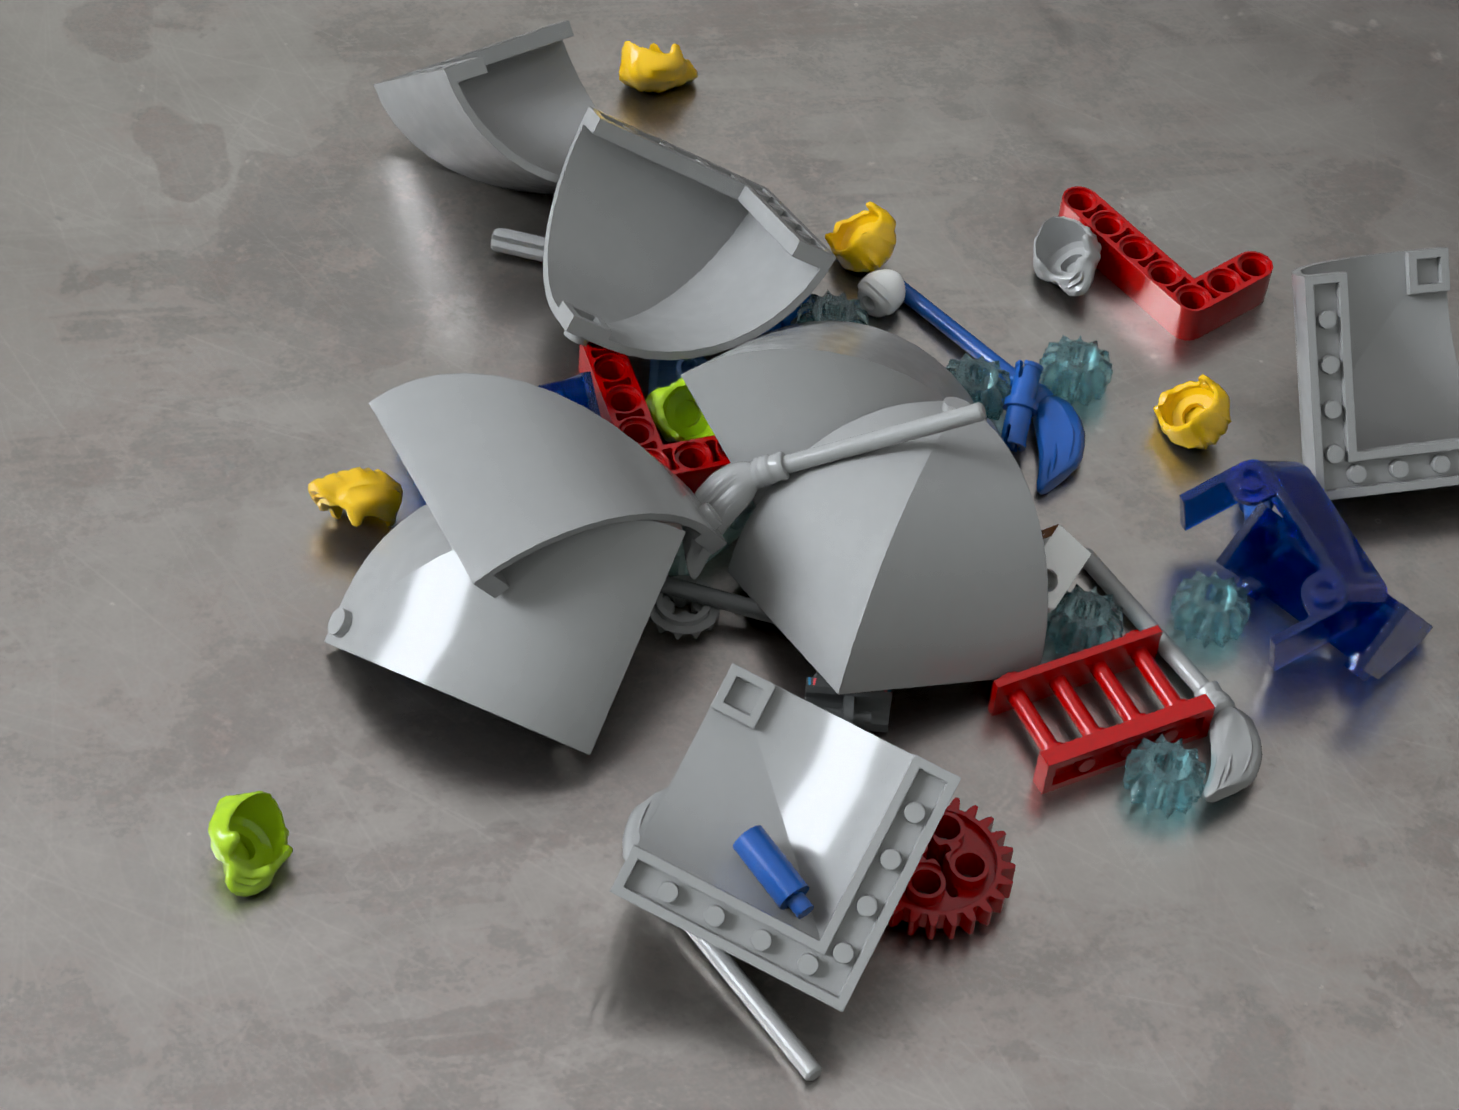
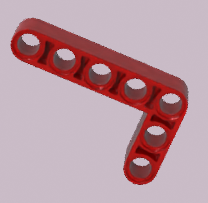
[1058,186,1273,341]
[579,341,730,494]

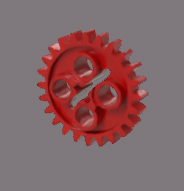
[888,797,1016,940]

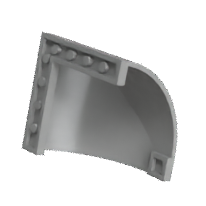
[374,20,597,194]
[543,106,836,360]
[1292,247,1459,502]
[681,320,1000,506]
[369,373,727,598]
[727,397,1048,695]
[324,504,686,755]
[609,663,962,1012]

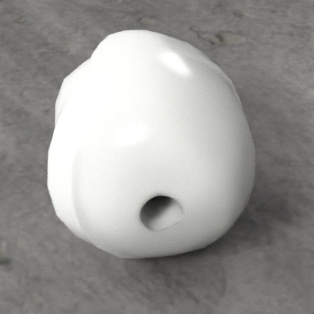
[857,269,906,318]

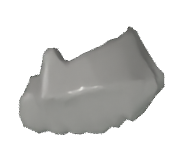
[1033,216,1102,297]

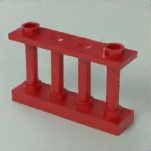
[987,625,1215,795]

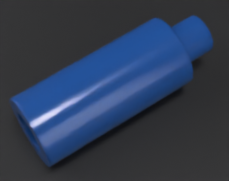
[733,825,814,919]

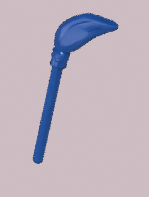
[903,281,1085,495]

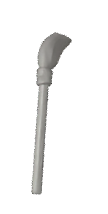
[681,402,987,579]
[1083,548,1263,802]
[622,787,822,1081]

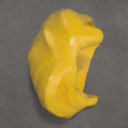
[618,41,698,93]
[825,201,896,273]
[1153,374,1232,450]
[308,467,403,527]

